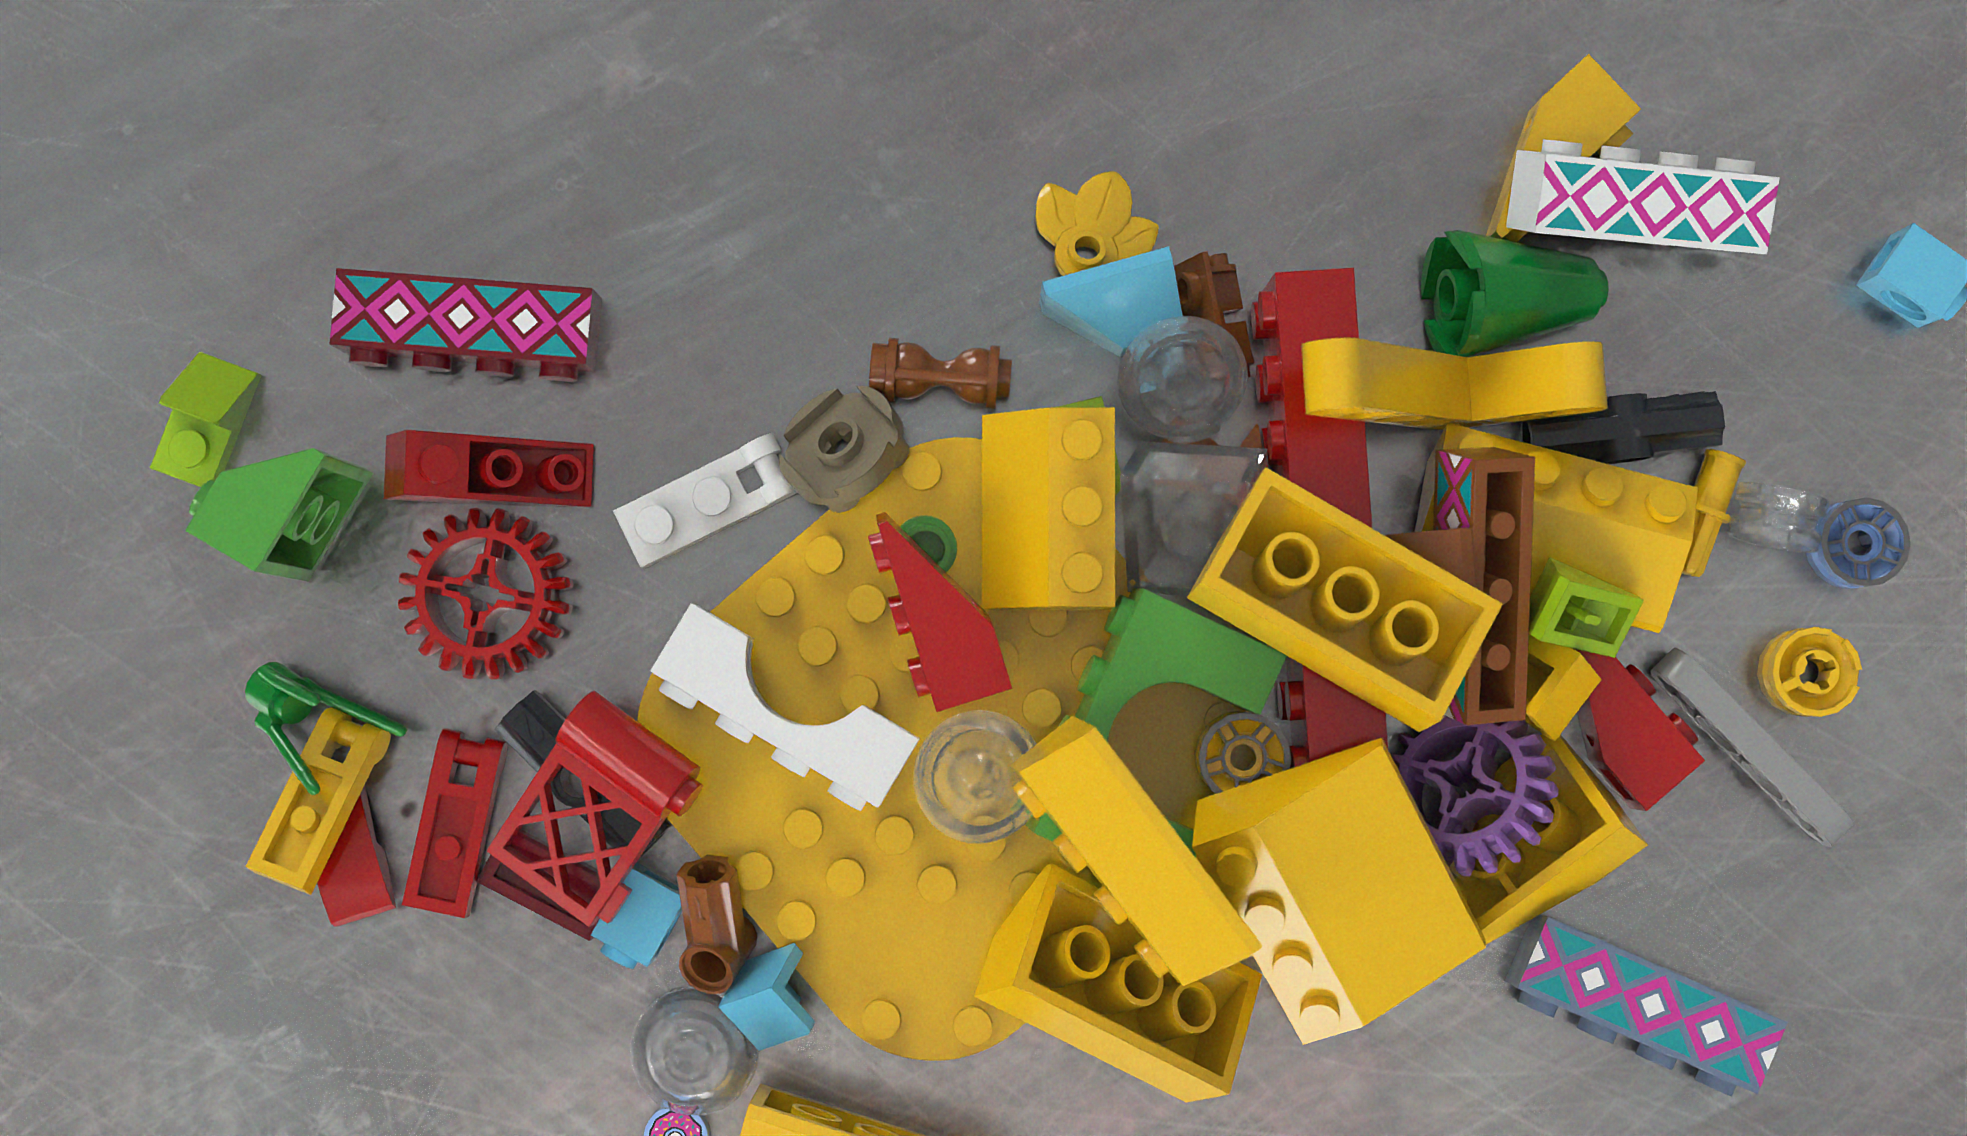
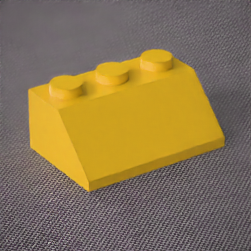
[982,407,1115,610]

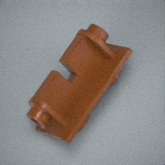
[1174,251,1255,389]

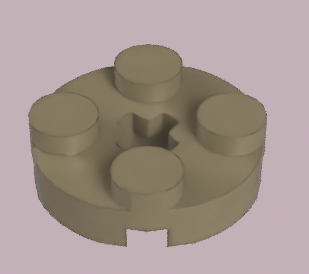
[779,386,909,513]

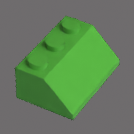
[185,448,373,582]

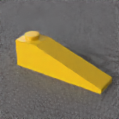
[1449,734,1648,945]

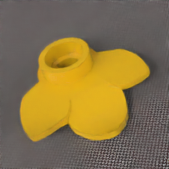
[1035,171,1159,276]

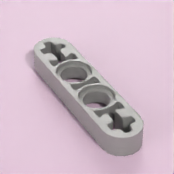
[1650,647,1854,848]

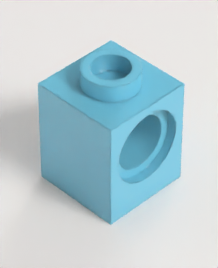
[1856,223,1967,328]
[591,863,682,969]

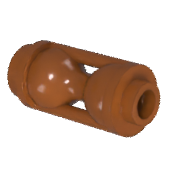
[869,338,1012,409]

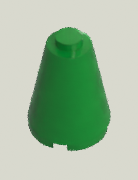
[1421,230,1609,357]

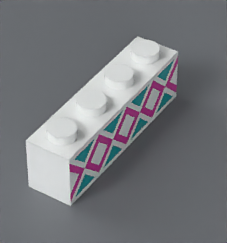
[1506,139,1780,255]

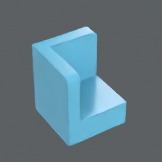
[718,943,815,1051]

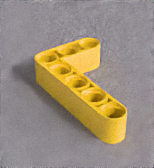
[1301,338,1608,430]

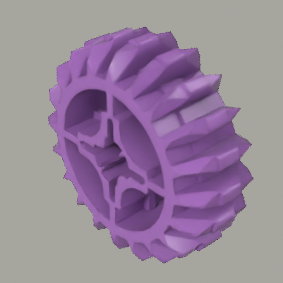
[1391,715,1558,876]

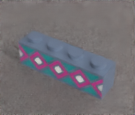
[1504,914,1788,1097]

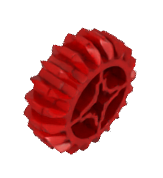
[398,508,573,680]

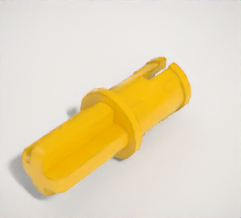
[1682,449,1746,577]

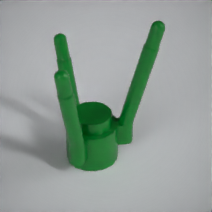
[245,662,407,795]

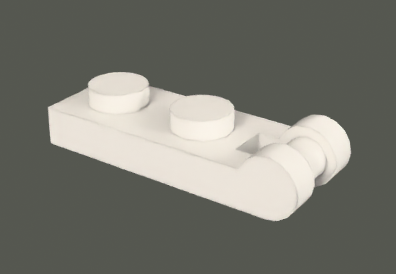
[613,433,797,569]

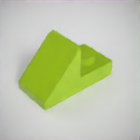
[150,352,262,487]

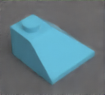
[1039,246,1185,363]

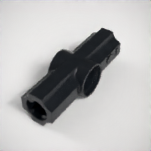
[1520,391,1725,464]
[494,690,671,860]

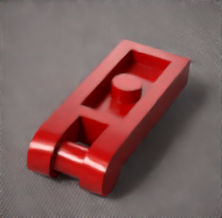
[402,728,508,918]

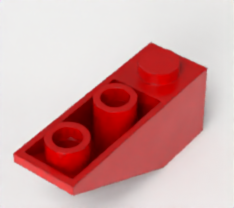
[383,430,594,507]
[868,512,1013,712]
[1572,648,1705,811]

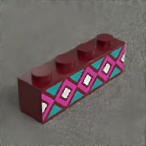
[329,268,602,382]

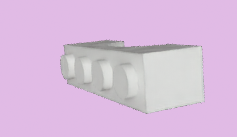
[650,603,920,811]

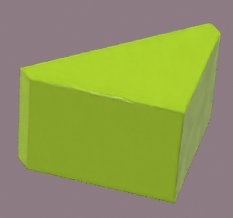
[1529,557,1644,658]

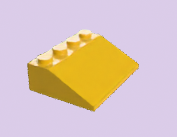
[1192,738,1486,1045]

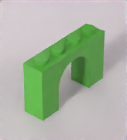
[1023,587,1287,858]

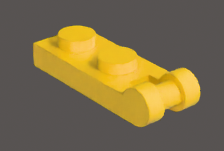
[245,707,391,895]

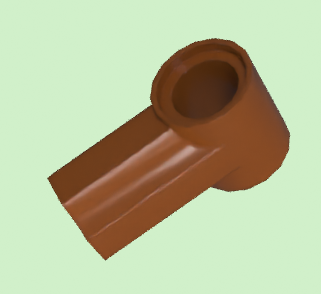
[677,855,757,994]

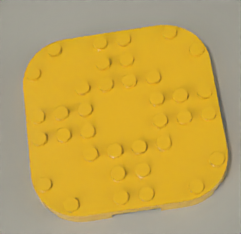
[637,437,1256,1061]

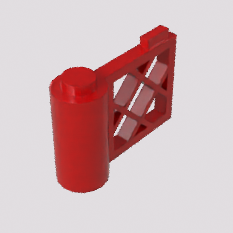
[486,691,703,927]

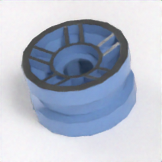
[1804,497,1911,589]

